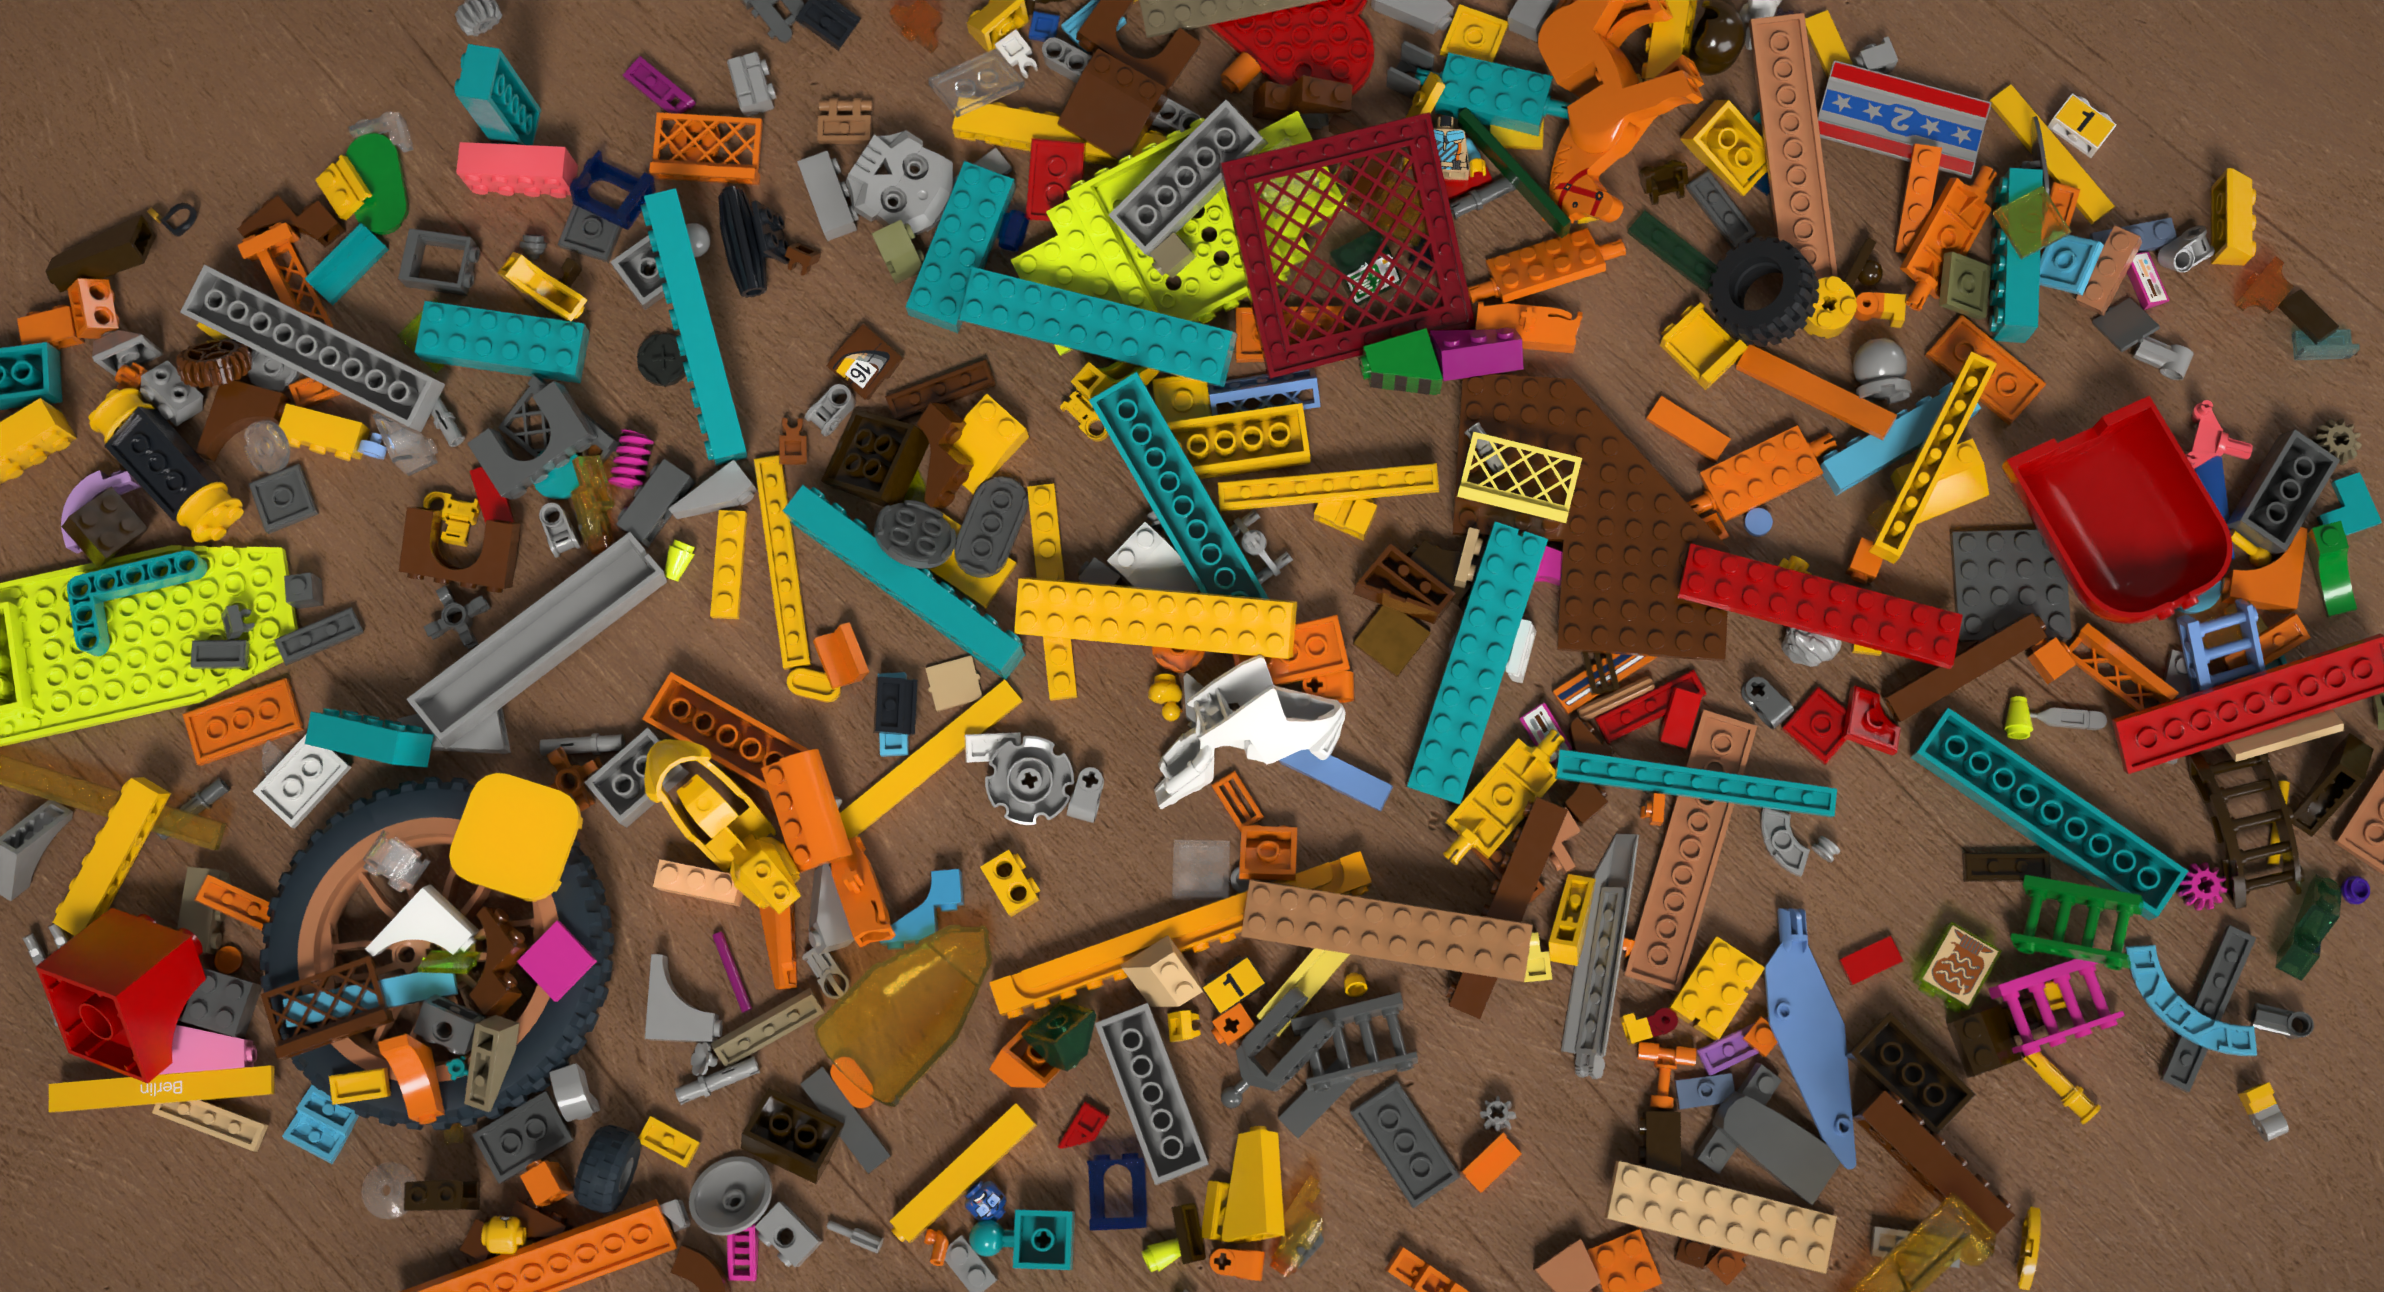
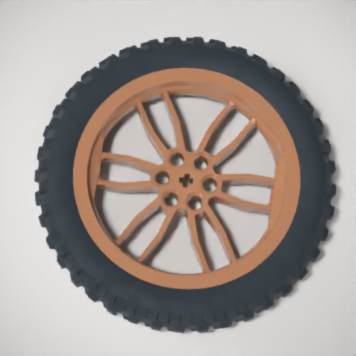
[260,777,614,1130]

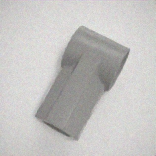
[2132,336,2194,380]

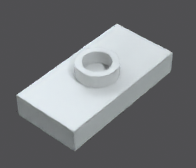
[964,733,1021,763]

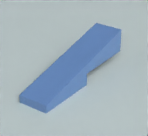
[1278,749,1393,812]

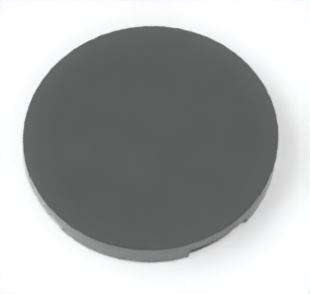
[874,500,956,568]

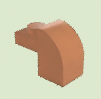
[1548,807,1580,875]

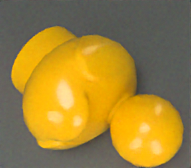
[1148,674,1183,721]

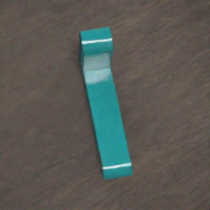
[67,550,207,656]

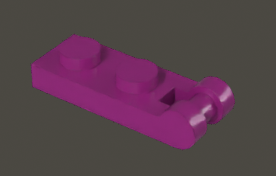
[622,56,696,114]

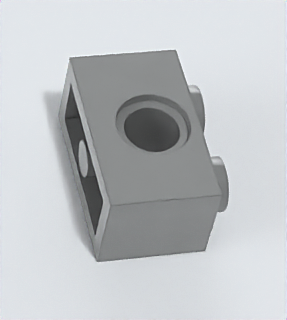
[755,1202,823,1267]

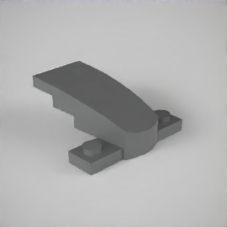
[1693,1062,1841,1205]

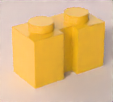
[1314,498,1377,541]

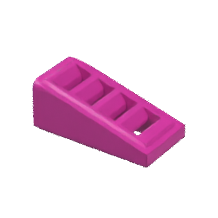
[727,1220,759,1281]

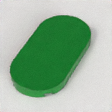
[345,133,409,235]

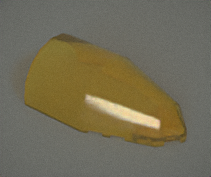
[814,925,992,1107]

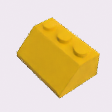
[2211,168,2256,266]
[1890,438,1990,524]

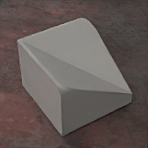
[660,1199,691,1233]

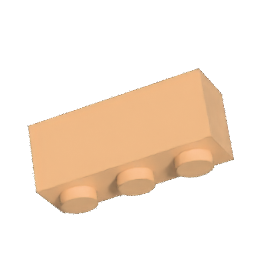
[653,859,743,907]

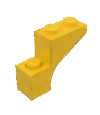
[497,252,587,321]
[1071,361,1160,401]

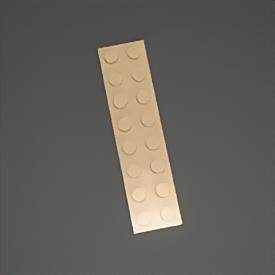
[1604,1161,1837,1274]

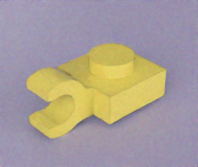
[1524,932,1552,982]

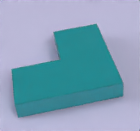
[2316,472,2382,536]

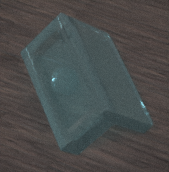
[2292,329,2360,360]

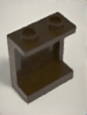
[404,1180,480,1211]

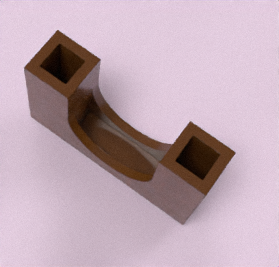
[1076,0,1201,93]
[399,506,521,593]

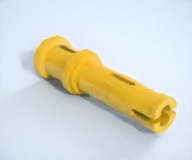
[2023,1052,2101,1125]

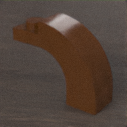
[670,1245,731,1292]

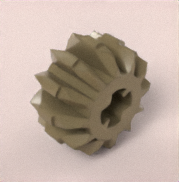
[2311,419,2362,465]

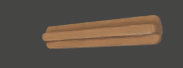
[1577,676,1655,722]

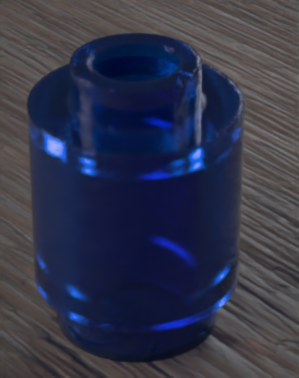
[997,210,1030,252]

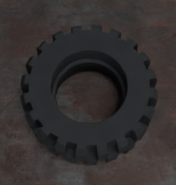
[1708,236,1819,347]

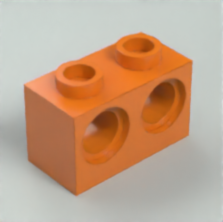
[68,278,120,339]

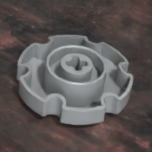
[985,736,1074,825]

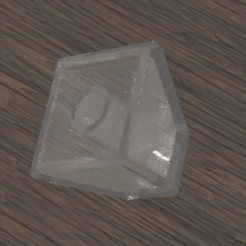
[373,413,438,476]

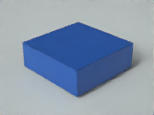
[1028,11,1060,42]

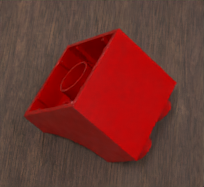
[36,908,206,1084]

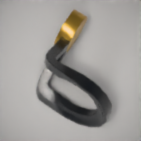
[147,203,197,237]

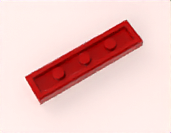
[1595,670,1707,744]

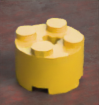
[1803,276,1857,339]

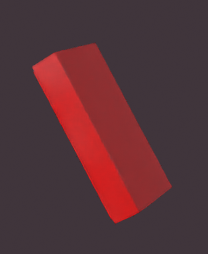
[1658,687,1702,748]
[1838,936,1903,986]

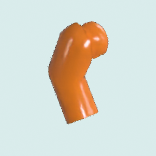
[924,1229,949,1266]

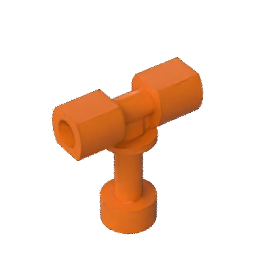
[1637,1042,1697,1110]

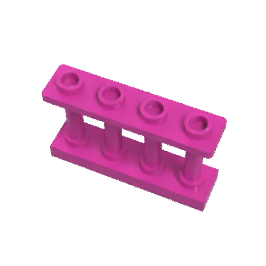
[1988,959,2125,1056]

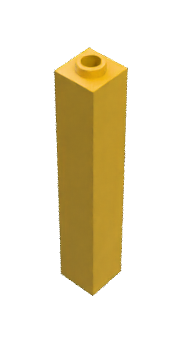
[890,1103,1037,1243]

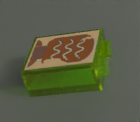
[1913,921,2002,1012]

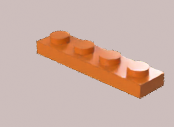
[1894,144,1942,254]

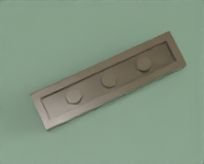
[711,988,825,1068]

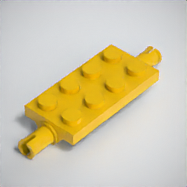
[1443,729,1565,865]

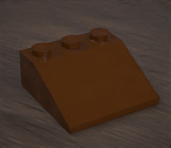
[1057,48,1168,161]

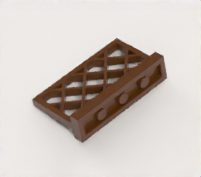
[260,956,394,1060]

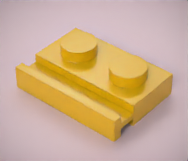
[315,155,372,220]

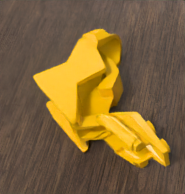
[644,739,801,914]

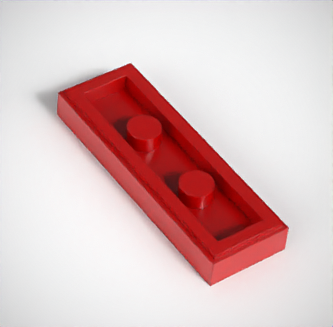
[470,467,520,539]

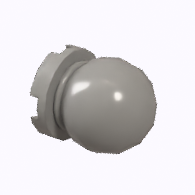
[1852,338,1912,404]

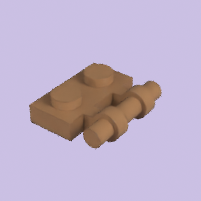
[817,98,873,144]

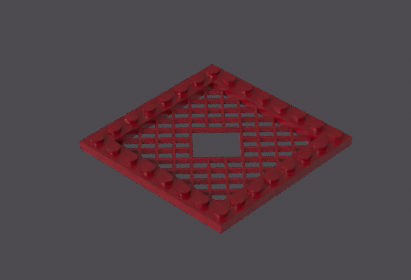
[1219,112,1475,378]

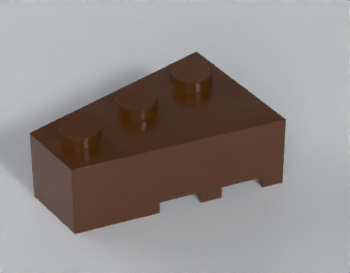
[1353,543,1456,624]

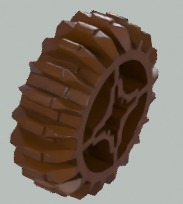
[176,338,252,388]

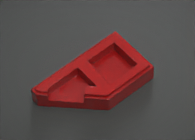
[1057,1102,1109,1149]

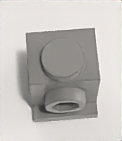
[1853,36,1898,73]

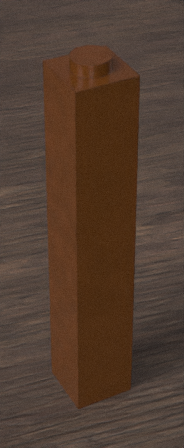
[1881,613,2047,722]

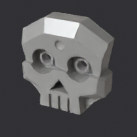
[846,130,953,236]

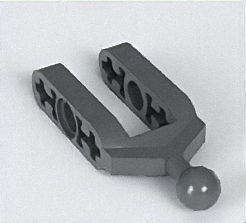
[1221,987,1336,1109]

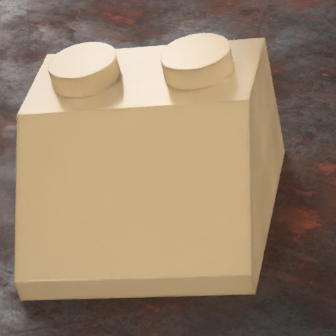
[1121,936,1203,1007]

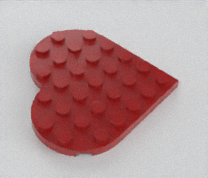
[1208,0,1374,96]

